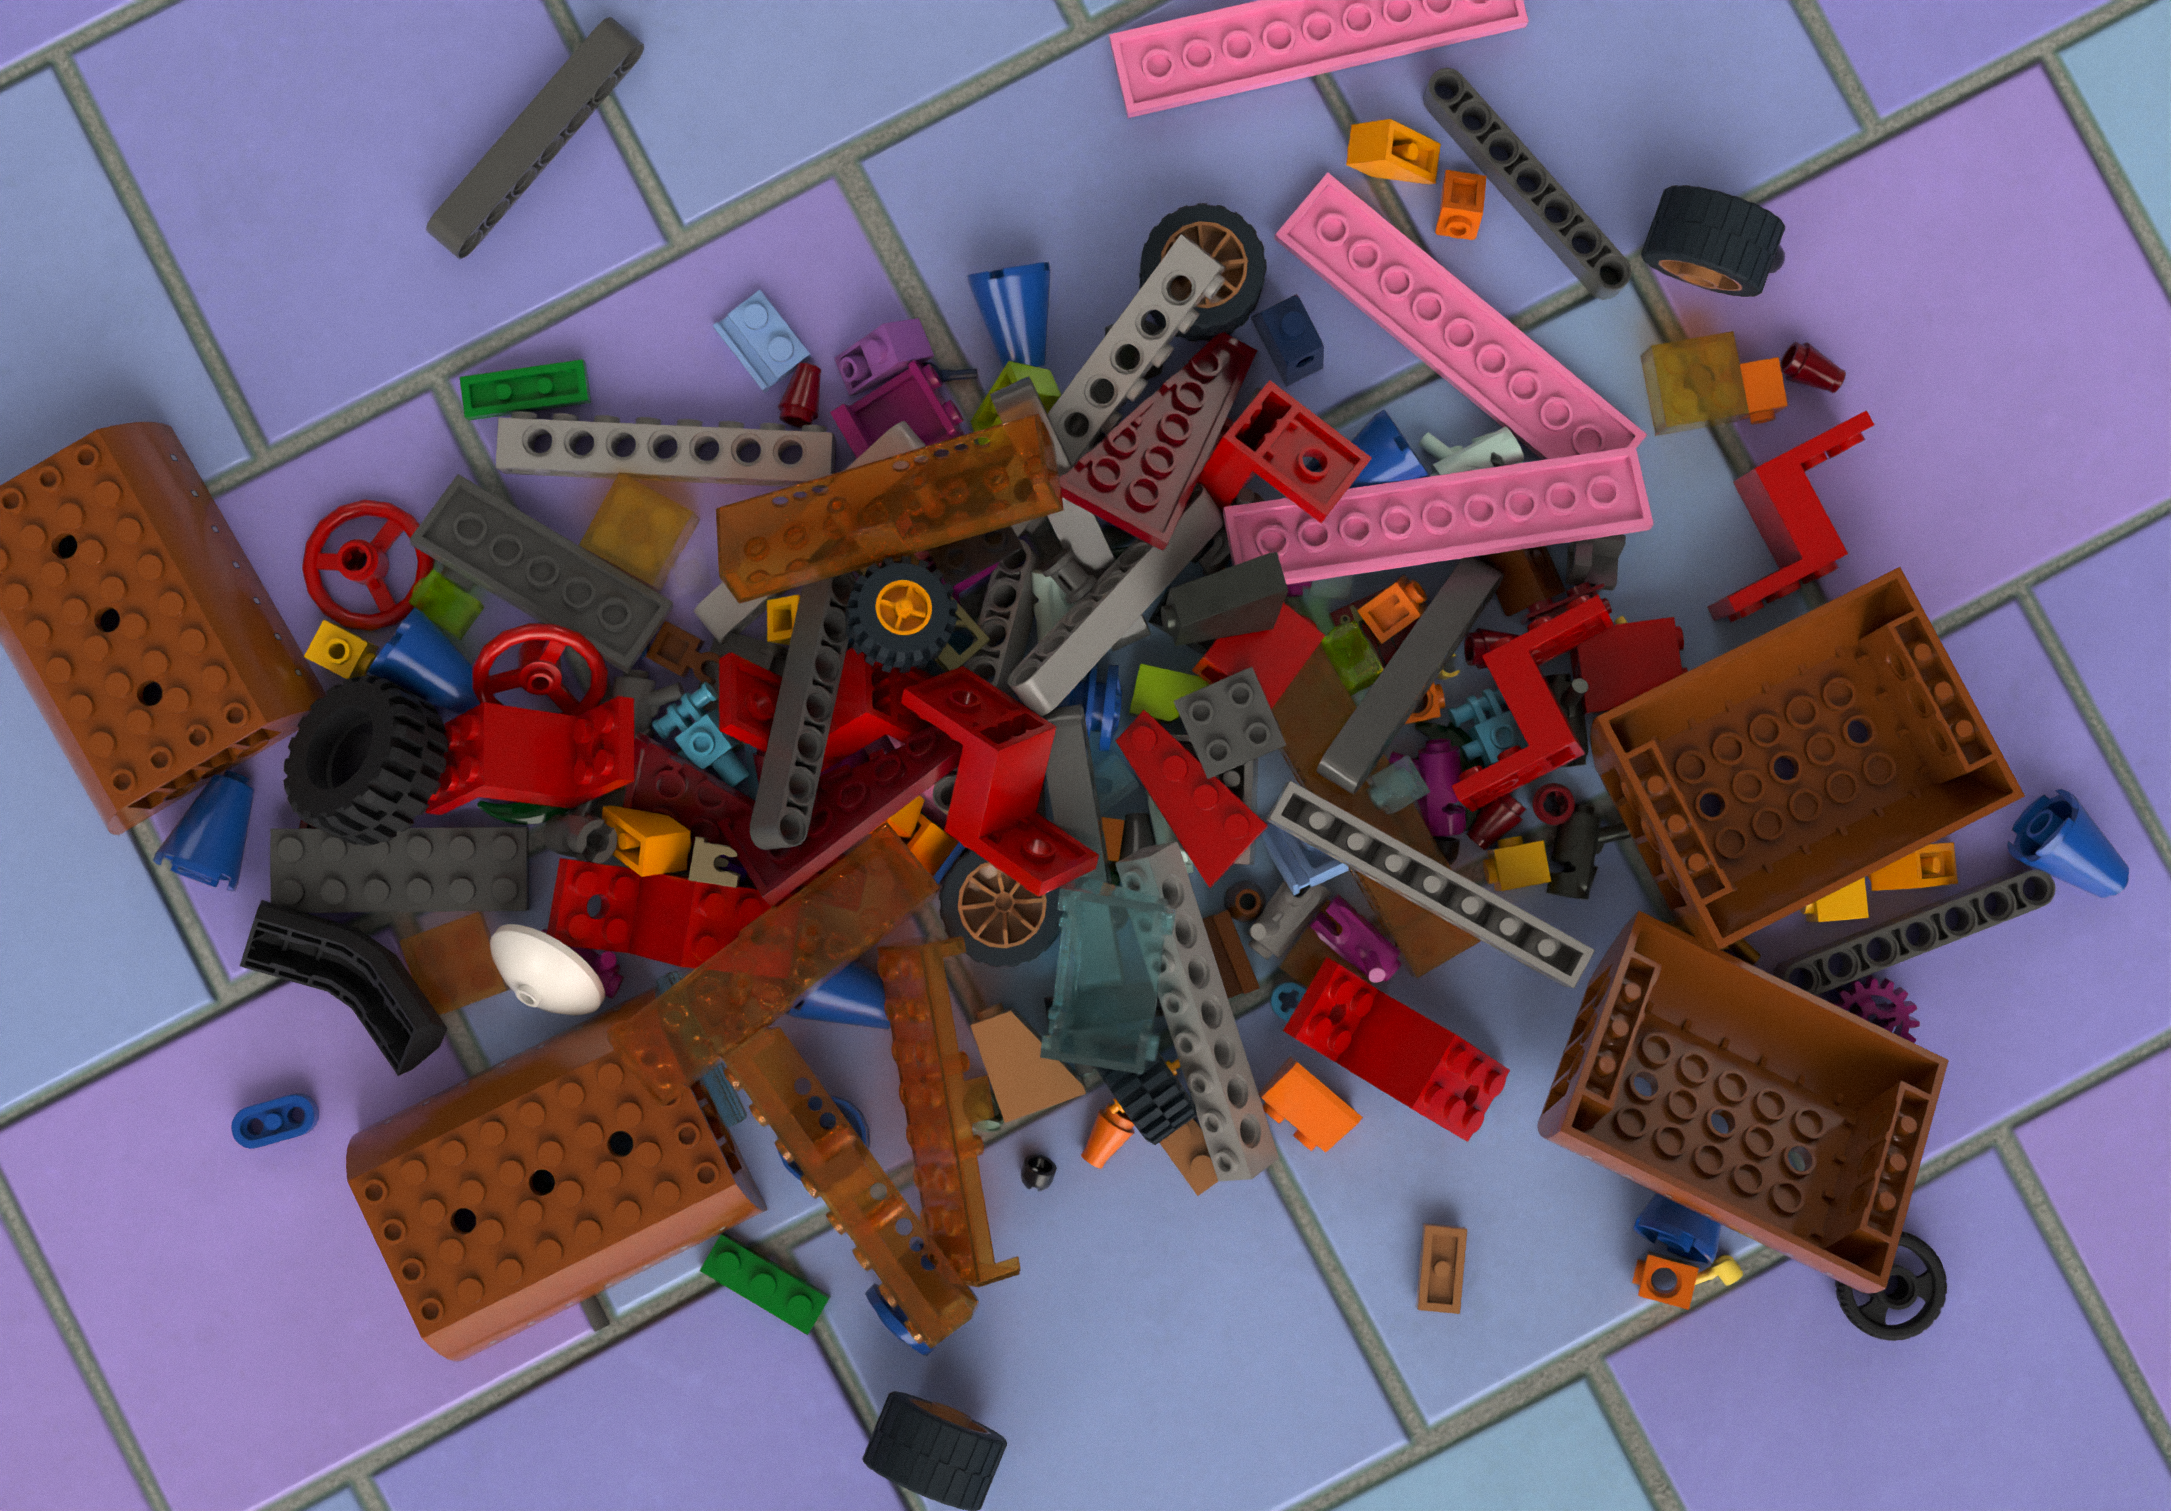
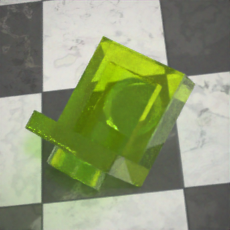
[409,569,485,640]
[1320,621,1384,696]

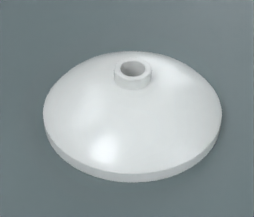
[490,924,605,1016]

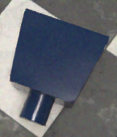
[1251,294,1324,387]

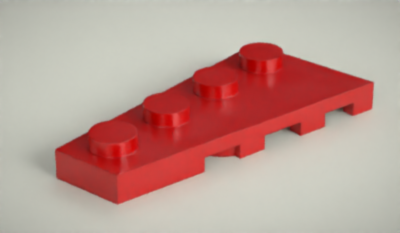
[1115,710,1269,888]

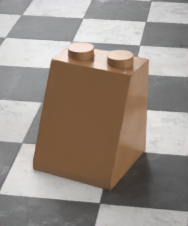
[970,1002,1086,1123]

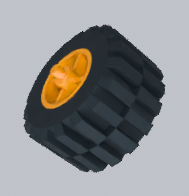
[845,556,958,673]
[1094,1028,1197,1145]

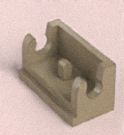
[688,837,741,888]

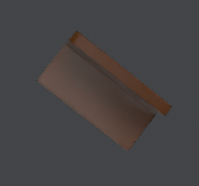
[1479,546,1566,616]
[1202,909,1260,999]

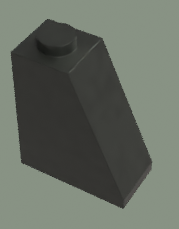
[1161,552,1288,646]

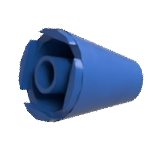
[967,262,1051,369]
[1349,409,1430,489]
[367,607,480,715]
[153,770,255,891]
[2007,789,2129,898]
[785,935,908,1030]
[1633,1193,1722,1264]

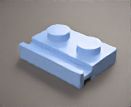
[713,290,812,393]
[1259,823,1349,896]

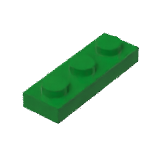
[459,359,591,421]
[699,1232,831,1335]

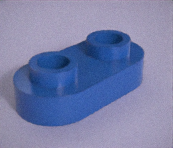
[231,1093,319,1149]

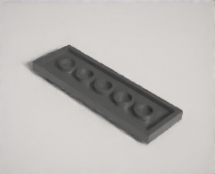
[410,474,673,674]
[270,827,529,913]

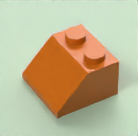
[1258,1056,1363,1153]

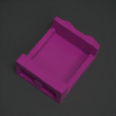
[830,359,964,458]

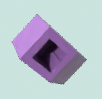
[834,318,934,396]

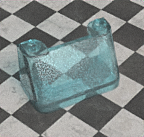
[1040,876,1176,1074]

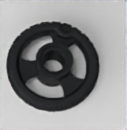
[1835,1231,1947,1341]

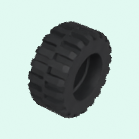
[283,675,448,846]

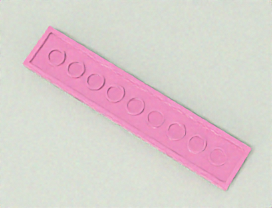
[1109,0,1529,118]
[1274,172,1647,460]
[1223,446,1654,585]

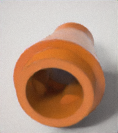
[1081,1103,1135,1169]

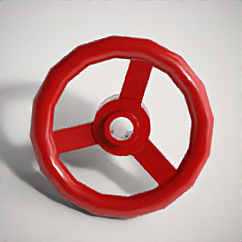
[302,499,435,631]
[472,623,608,716]

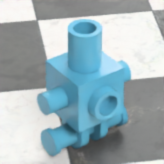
[652,682,750,787]
[1447,688,1529,768]

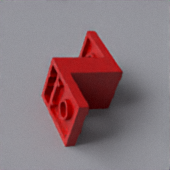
[1196,380,1372,523]
[1707,410,1874,623]
[1451,595,1615,812]
[719,648,934,772]
[901,666,1099,897]
[426,696,634,815]
[547,858,802,979]
[1283,957,1510,1142]

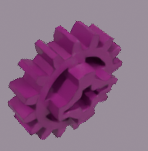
[1827,975,1920,1043]

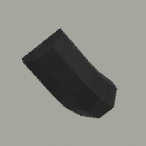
[240,900,448,1076]

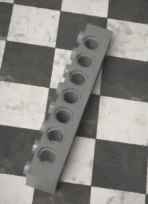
[991,235,1226,538]
[496,412,836,488]
[1266,781,1595,988]
[1115,841,1279,1181]

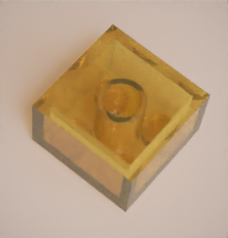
[1640,331,1749,436]
[579,472,700,591]

